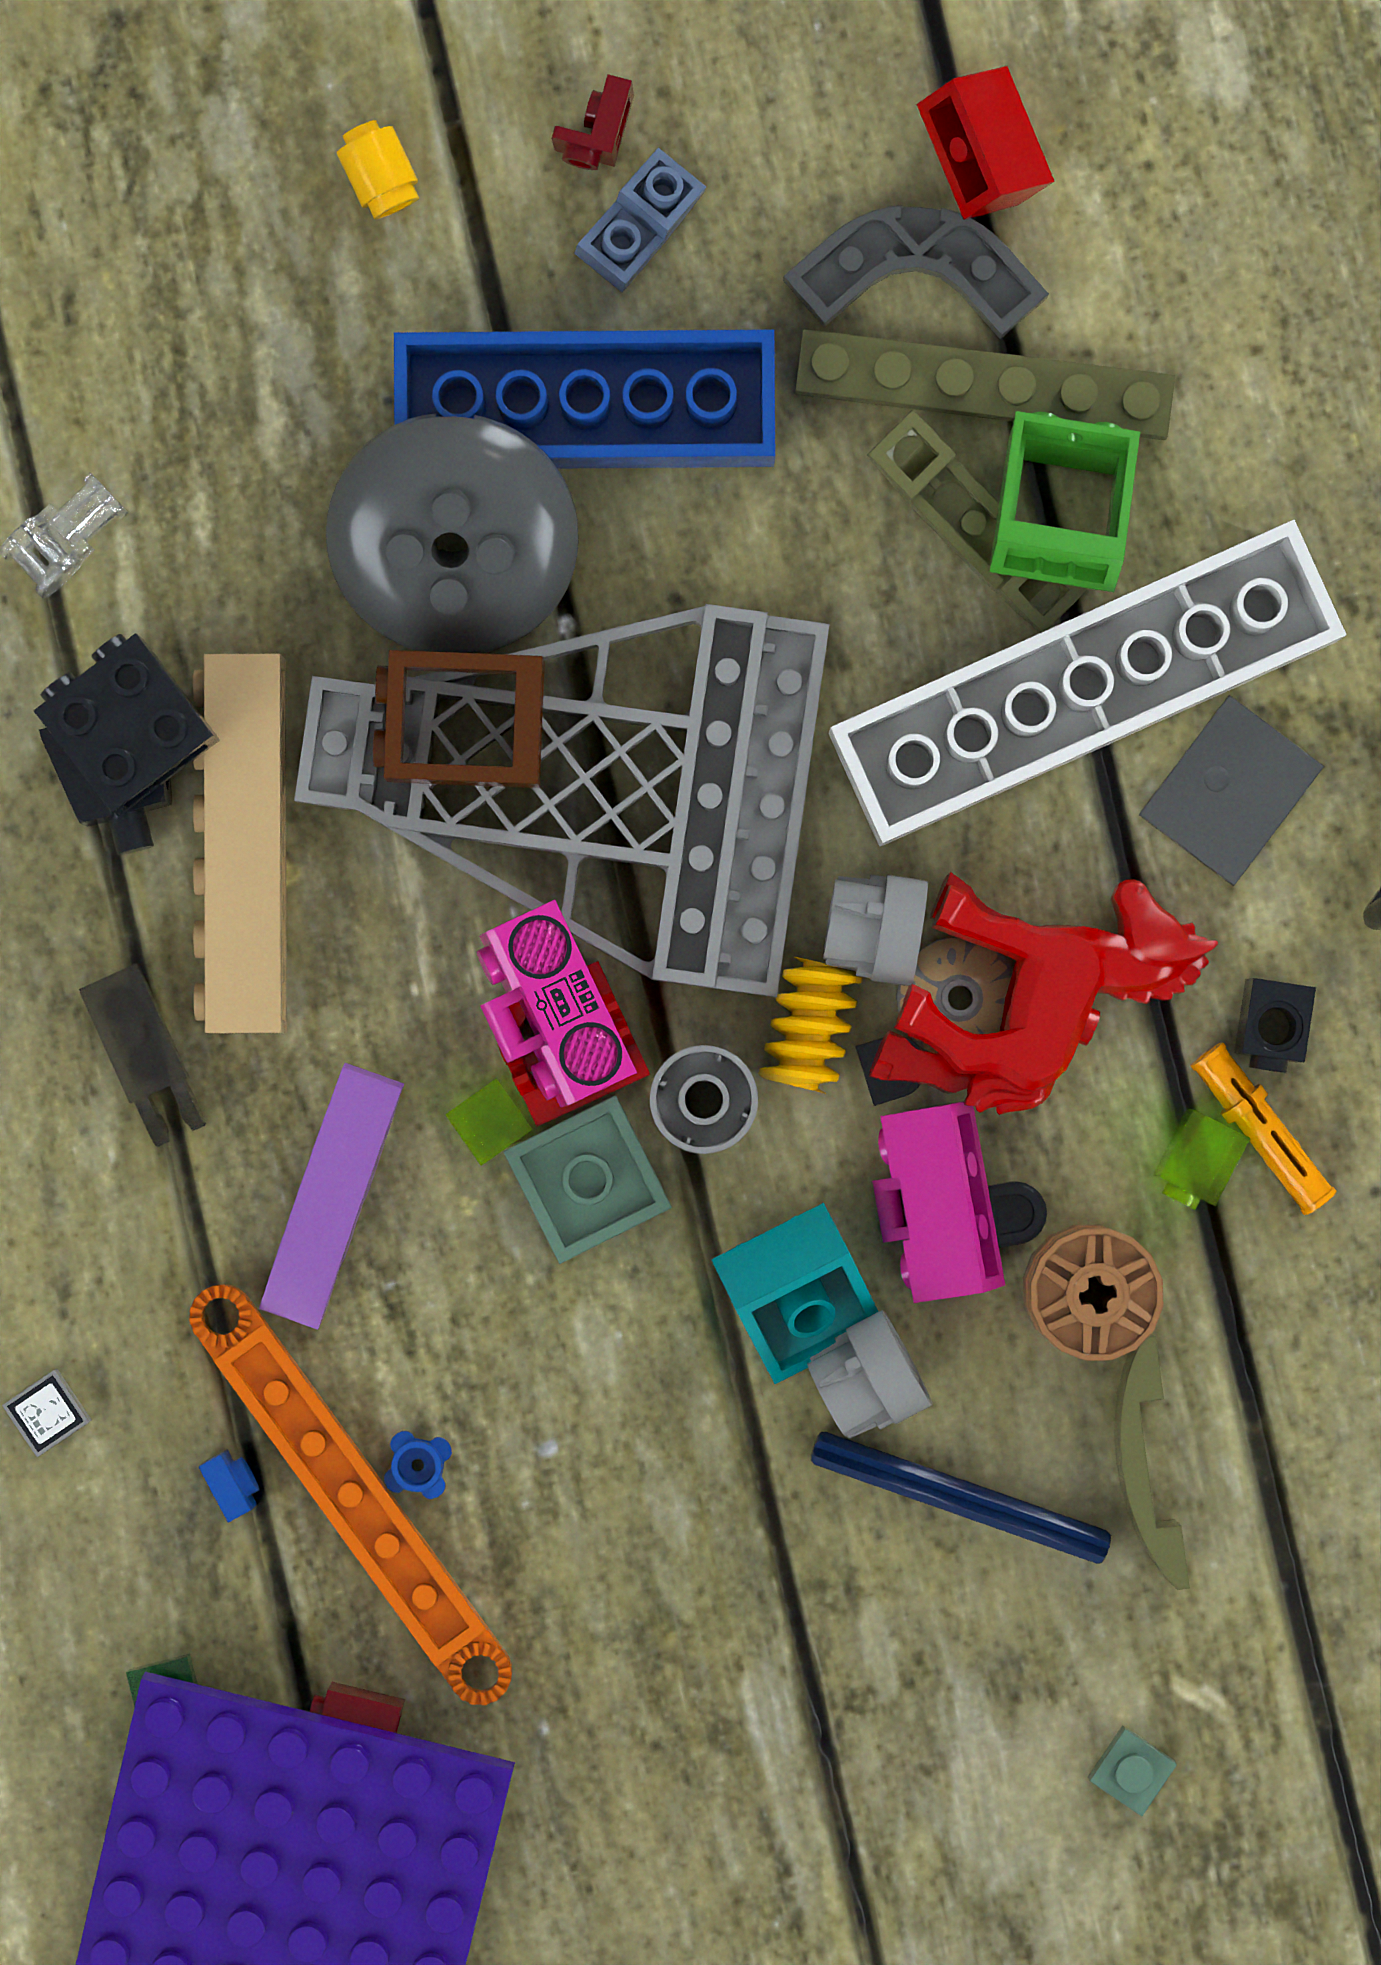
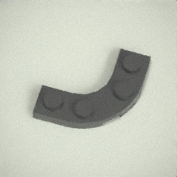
[783,205,1049,339]

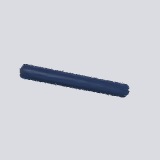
[811,1432,1111,1564]

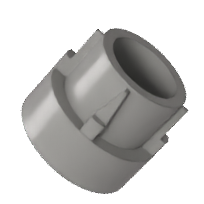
[823,875,928,986]
[650,1045,758,1154]
[807,1310,933,1439]

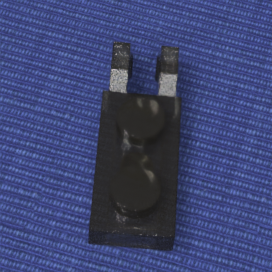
[79,963,206,1147]

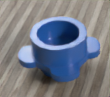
[384,1431,452,1499]

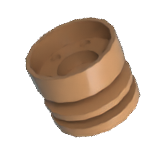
[1023,1224,1163,1361]

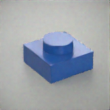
[198,1449,259,1522]

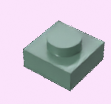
[1088,1725,1177,1816]

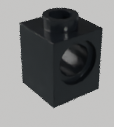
[1234,978,1316,1073]

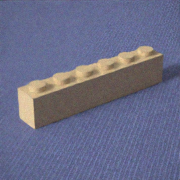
[193,654,287,1034]

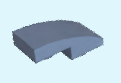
[574,148,706,293]

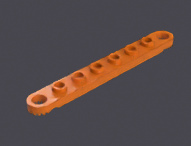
[189,1284,513,1705]

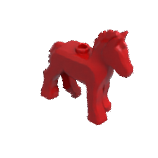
[869,872,1218,1115]

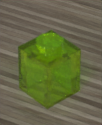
[1153,1109,1250,1210]

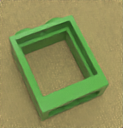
[989,411,1140,593]

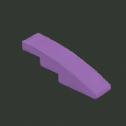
[259,1063,404,1330]

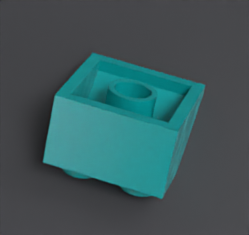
[711,1203,879,1384]

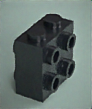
[33,633,220,817]

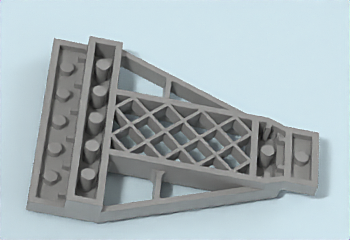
[294,604,829,998]

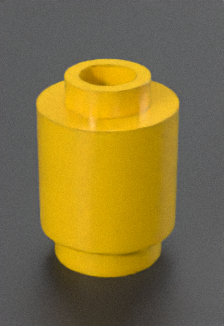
[336,120,419,220]

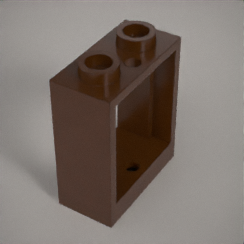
[373,650,545,788]

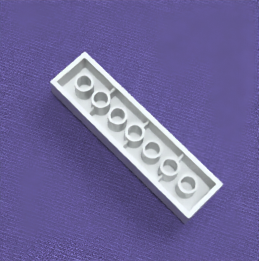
[828,520,1346,847]

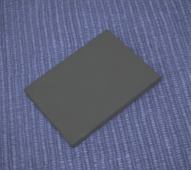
[1139,695,1324,886]

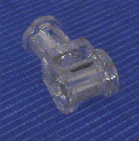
[0,472,128,599]

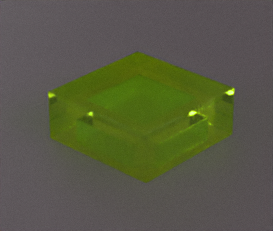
[445,1078,533,1166]

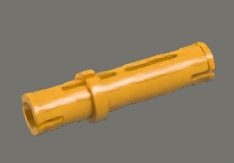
[1190,1042,1337,1216]

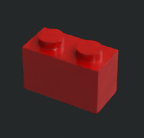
[916,66,1055,220]

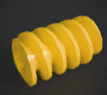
[758,957,864,1094]

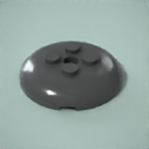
[326,413,578,654]

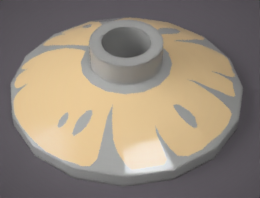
[896,937,1013,1054]

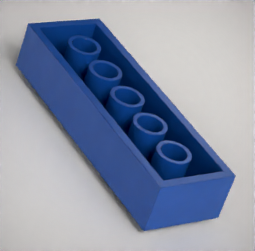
[394,329,775,469]

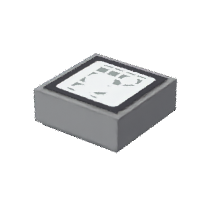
[2,1369,92,1457]

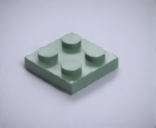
[503,1095,672,1264]

